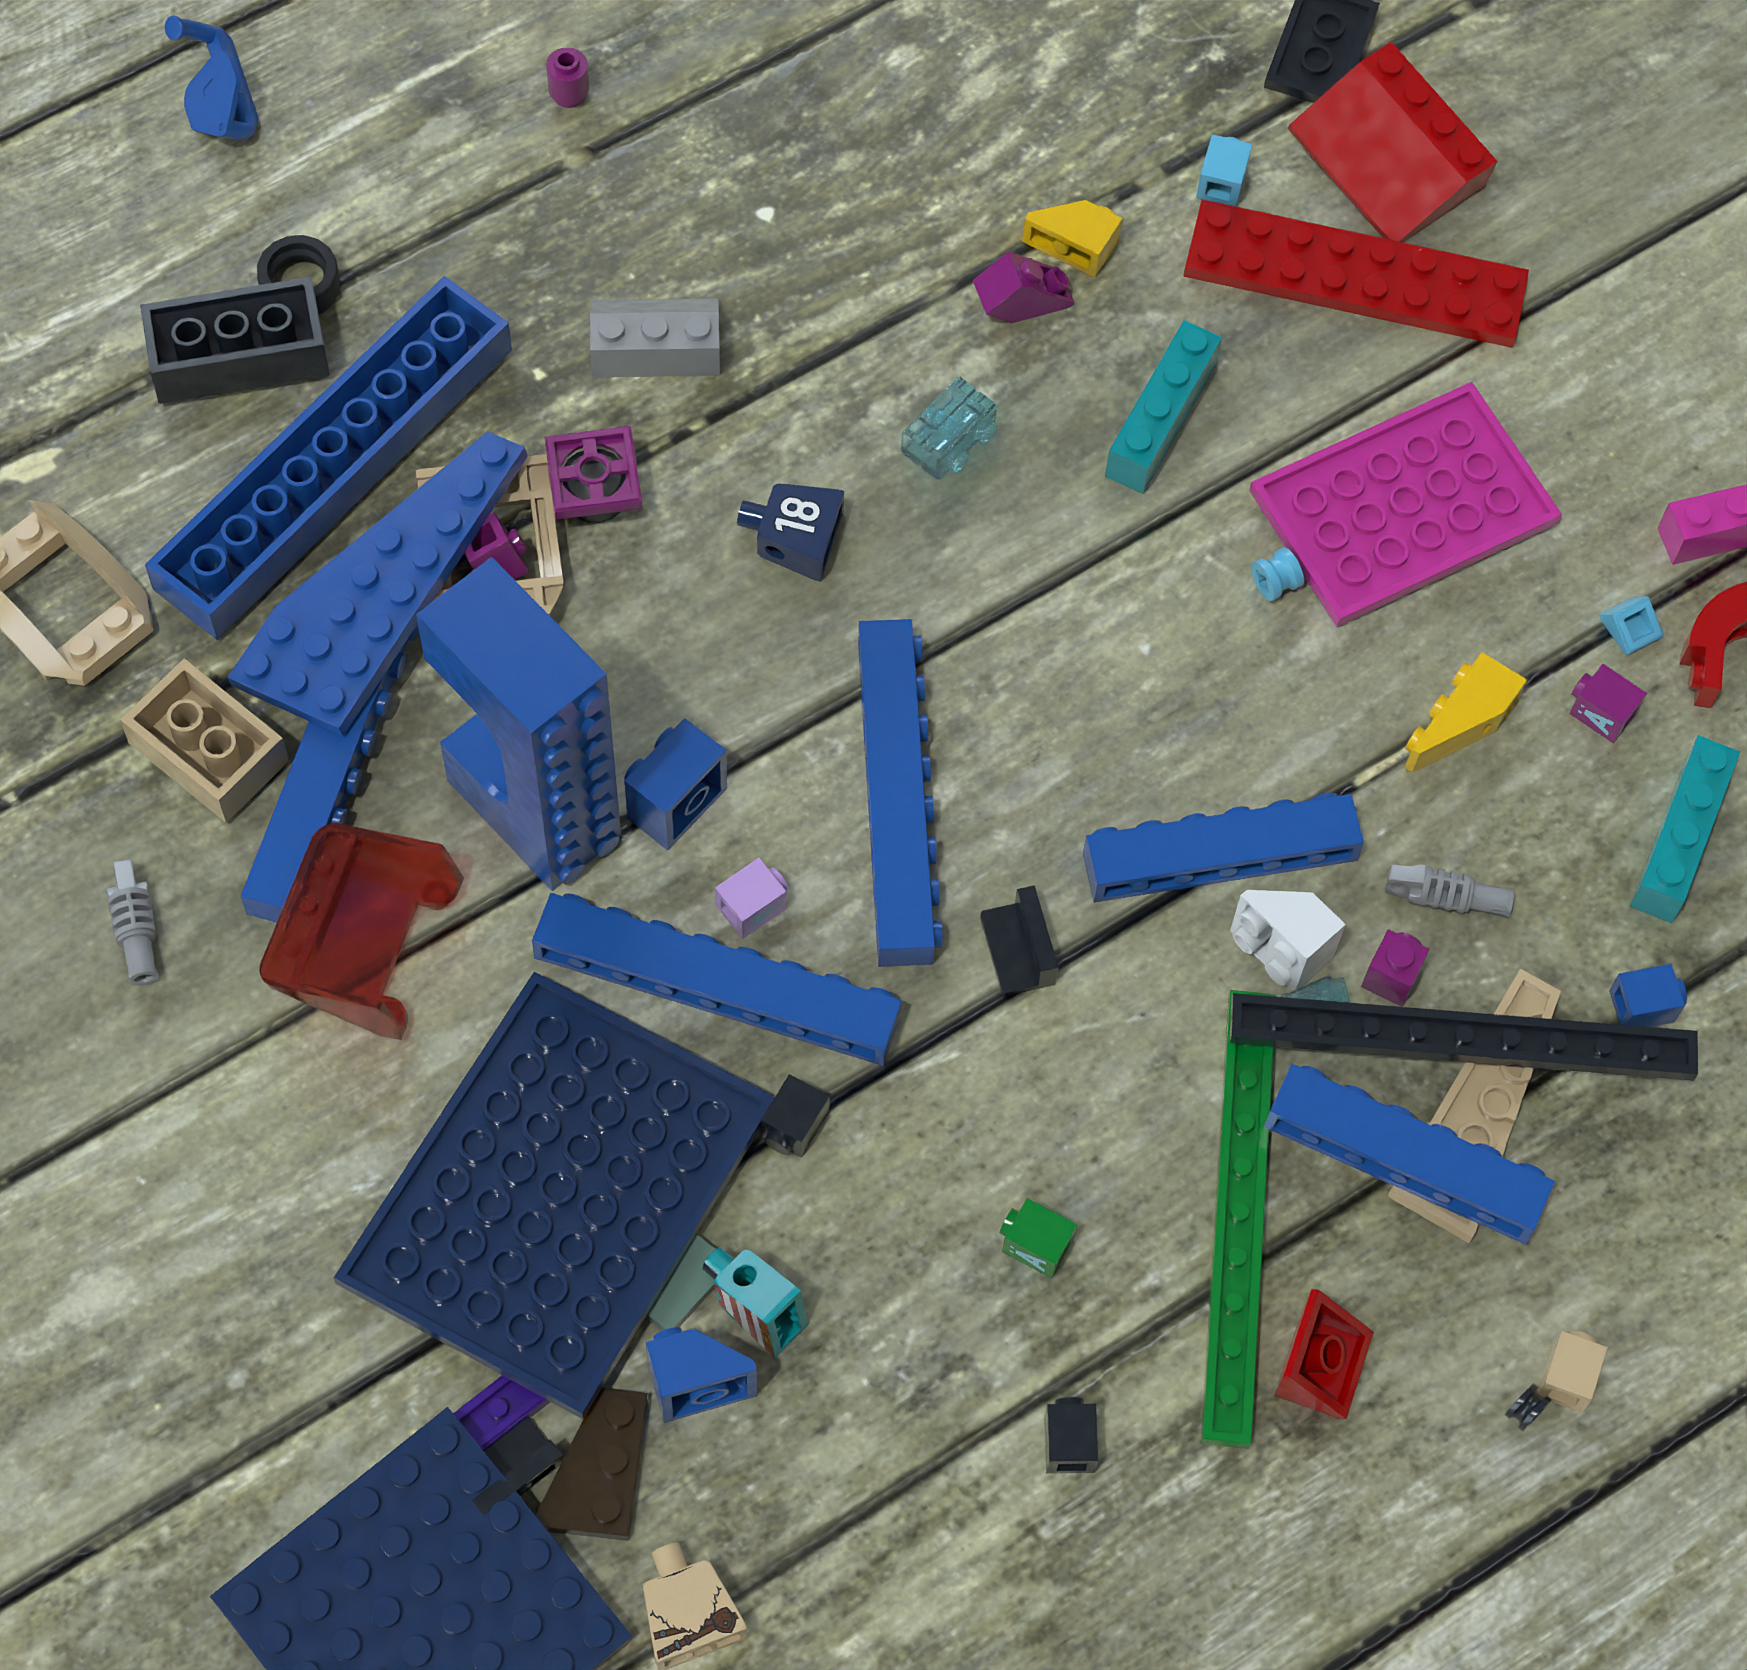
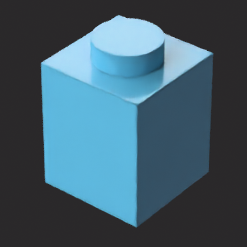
[1196,134,1252,207]

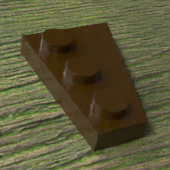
[535,1388,648,1541]

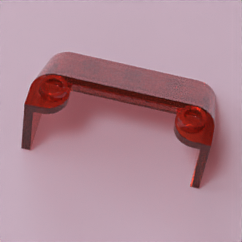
[259,823,464,1040]

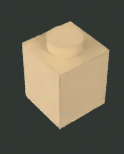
[1538,1331,1608,1413]

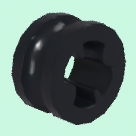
[1505,1383,1552,1431]

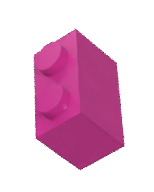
[1657,484,1747,565]

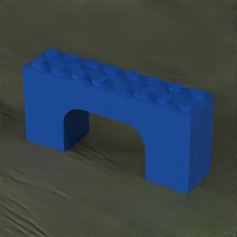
[416,557,621,891]

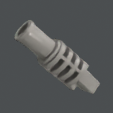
[106,859,158,985]
[1385,864,1515,918]

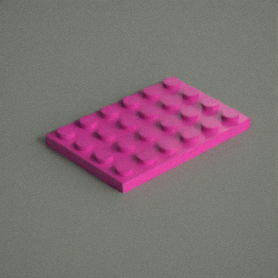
[1249,382,1562,627]

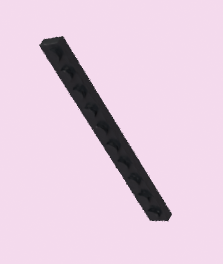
[1230,993,1698,1081]

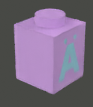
[715,858,788,939]

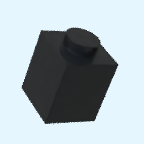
[761,1074,830,1158]
[1044,1397,1098,1474]

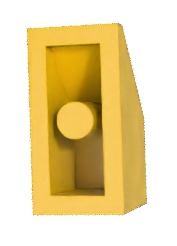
[1022,200,1123,278]

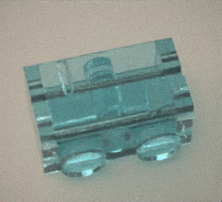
[901,377,997,480]

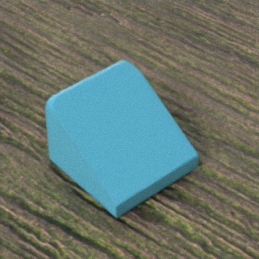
[1599,596,1664,655]

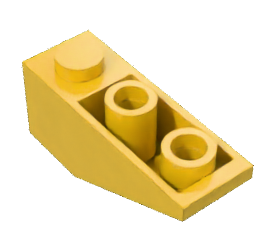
[1405,652,1527,773]

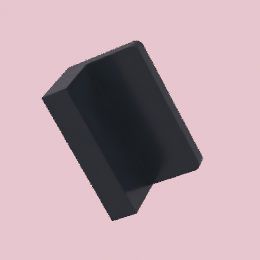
[980,885,1059,996]
[472,1419,563,1516]

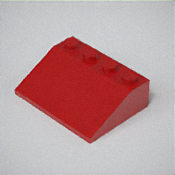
[1288,42,1498,242]

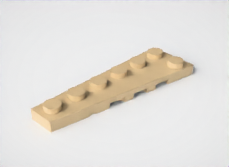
[1387,969,1561,1243]

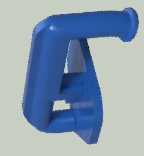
[164,15,258,140]

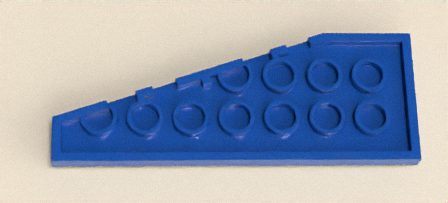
[227,431,528,737]

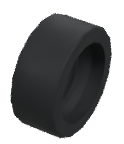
[257,235,340,314]

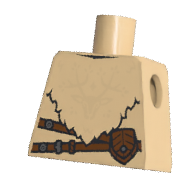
[642,1543,747,1670]

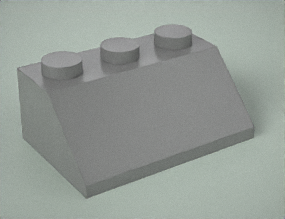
[590,298,720,378]

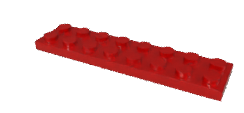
[1183,199,1529,348]

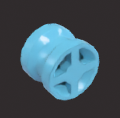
[1251,547,1304,601]

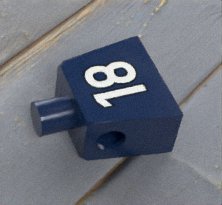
[737,483,844,582]

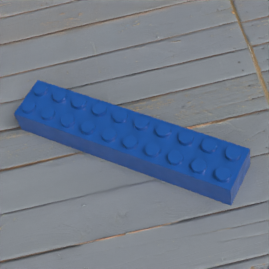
[145,275,512,640]

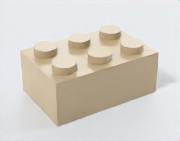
[120,658,289,823]

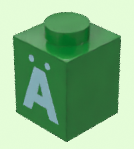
[999,1198,1077,1279]

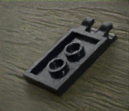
[1264,0,1380,103]

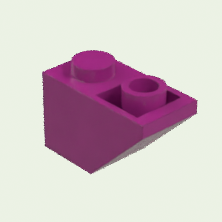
[973,251,1075,323]

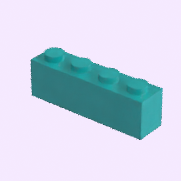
[1105,320,1222,494]
[1629,735,1741,923]

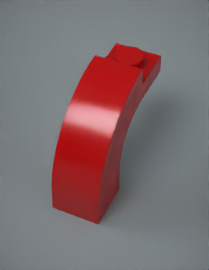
[1679,582,1747,708]

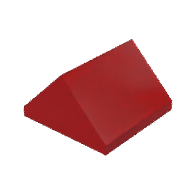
[1274,1289,1374,1419]

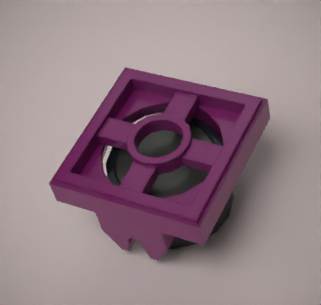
[544,426,643,523]

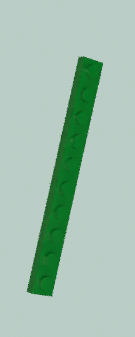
[1200,990,1276,1449]

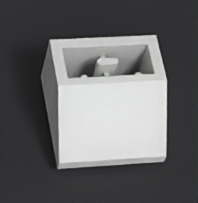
[1230,890,1346,994]

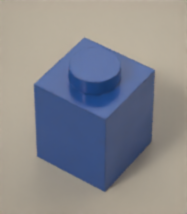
[1609,964,1687,1027]

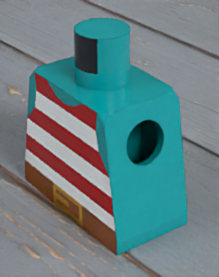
[702,1248,808,1358]

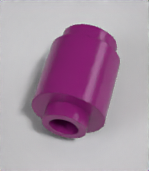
[546,47,589,108]

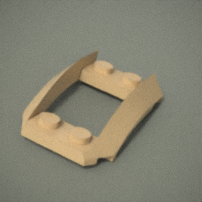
[416,454,564,616]
[0,500,154,686]

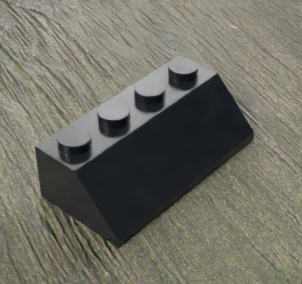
[140,277,330,404]

